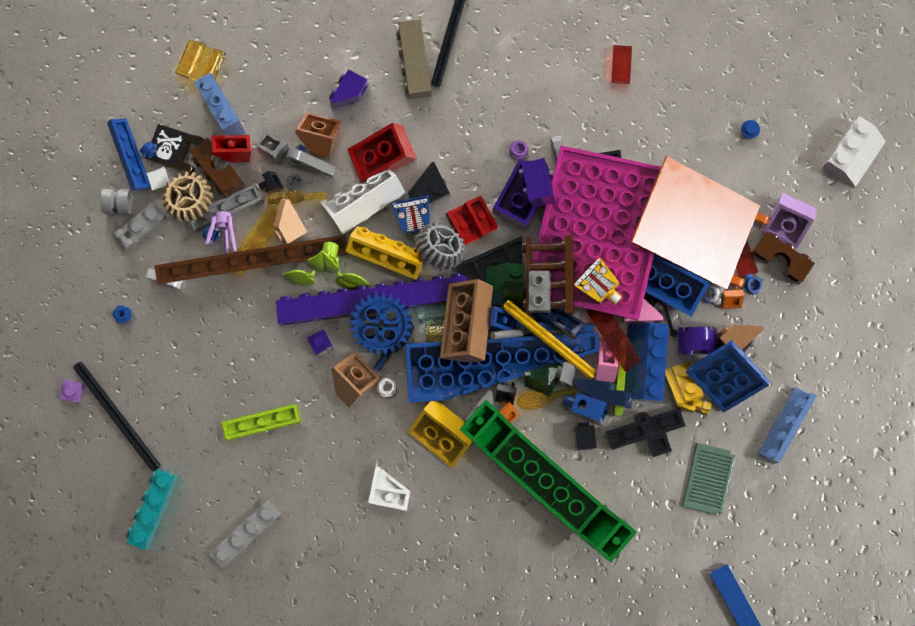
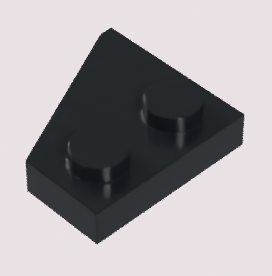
[408,161,450,205]

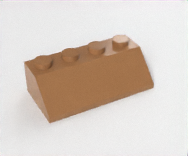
[440,279,493,362]

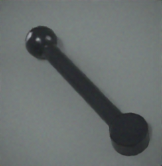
[659,300,678,337]

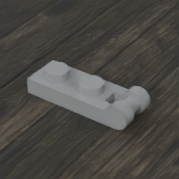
[113,202,166,251]

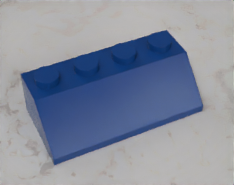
[645,254,710,317]
[624,322,669,403]

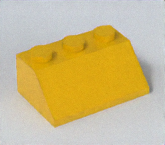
[407,401,473,469]

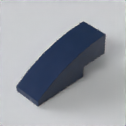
[573,378,633,409]

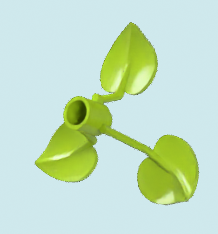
[282,242,370,290]

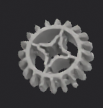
[415,222,466,271]

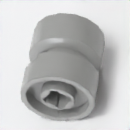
[100,189,133,214]

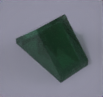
[524,363,562,396]

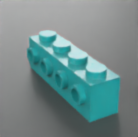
[126,469,180,550]

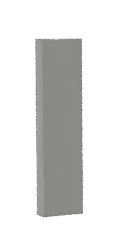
[189,184,264,233]

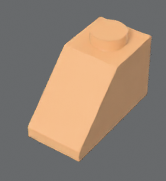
[273,198,307,244]

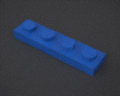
[107,118,151,191]

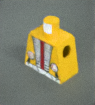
[574,258,622,306]

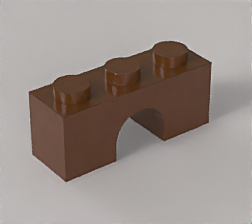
[190,137,245,198]
[750,232,815,285]

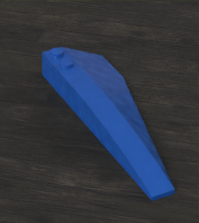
[404,332,599,402]

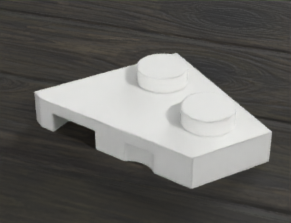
[368,466,411,511]

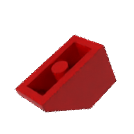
[211,135,251,163]

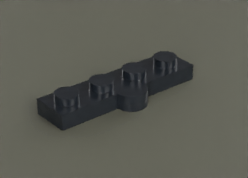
[605,408,686,450]

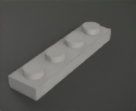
[209,500,282,568]

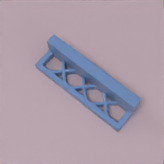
[757,387,817,464]

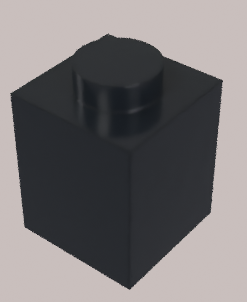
[573,422,597,451]

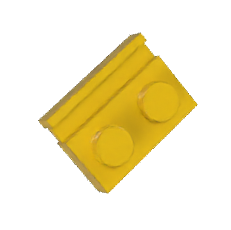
[665,361,704,406]

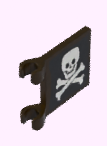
[145,124,203,175]

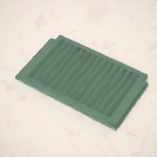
[682,443,735,515]

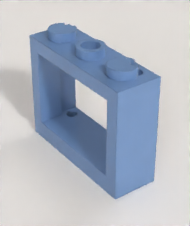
[194,72,246,135]

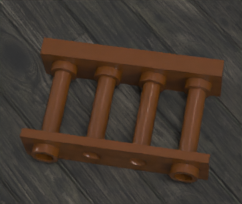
[522,235,575,316]

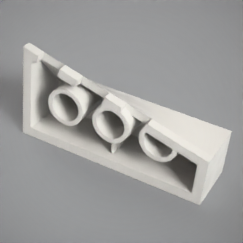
[320,168,406,234]

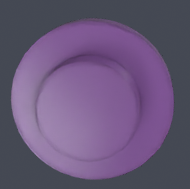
[509,140,528,159]

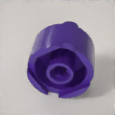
[678,327,718,354]

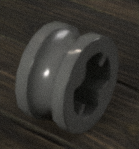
[286,174,304,193]

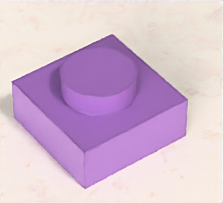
[59,380,84,403]

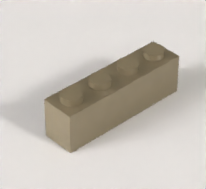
[396,19,432,99]

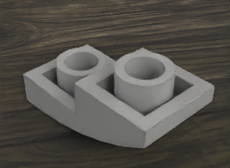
[556,362,576,388]

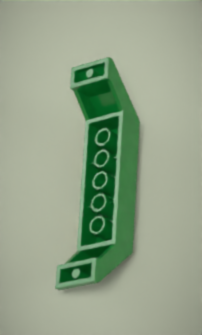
[459,399,637,563]

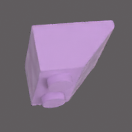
[762,193,817,249]

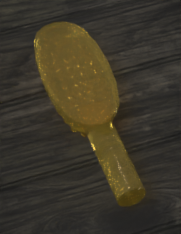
[268,190,327,205]
[517,387,577,410]

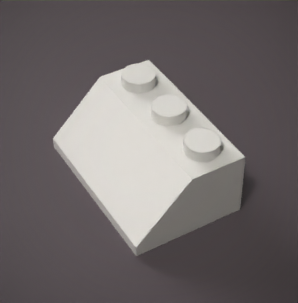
[823,116,886,188]

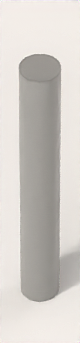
[490,329,535,340]

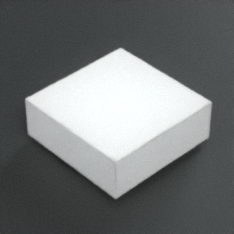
[146,167,171,192]

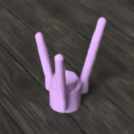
[205,211,237,254]

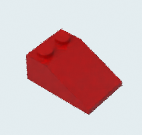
[347,123,417,183]

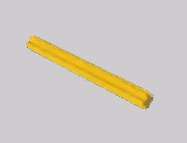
[502,300,597,379]

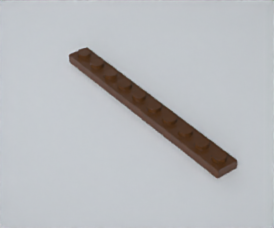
[154,234,349,285]

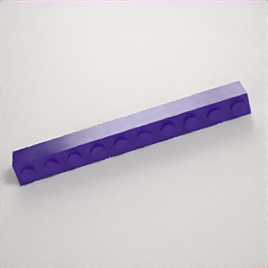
[275,273,467,326]

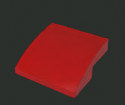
[445,196,498,246]

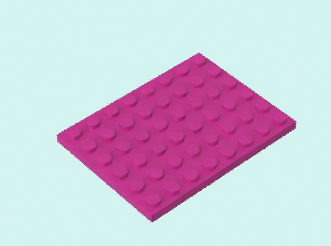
[525,145,661,321]

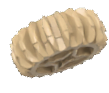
[161,172,213,223]

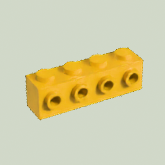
[345,226,425,280]

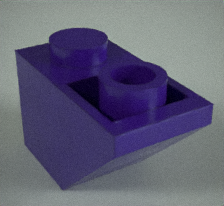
[329,69,369,108]

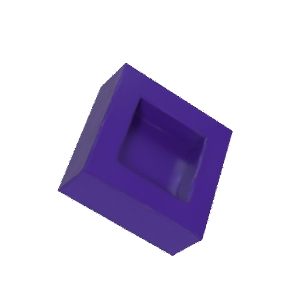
[307,329,333,355]

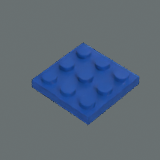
[686,340,770,413]

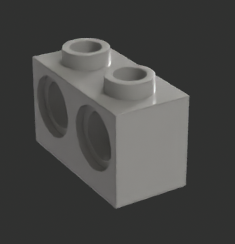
[529,271,551,313]

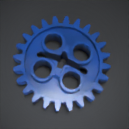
[349,292,412,355]

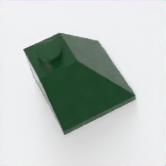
[485,263,526,308]

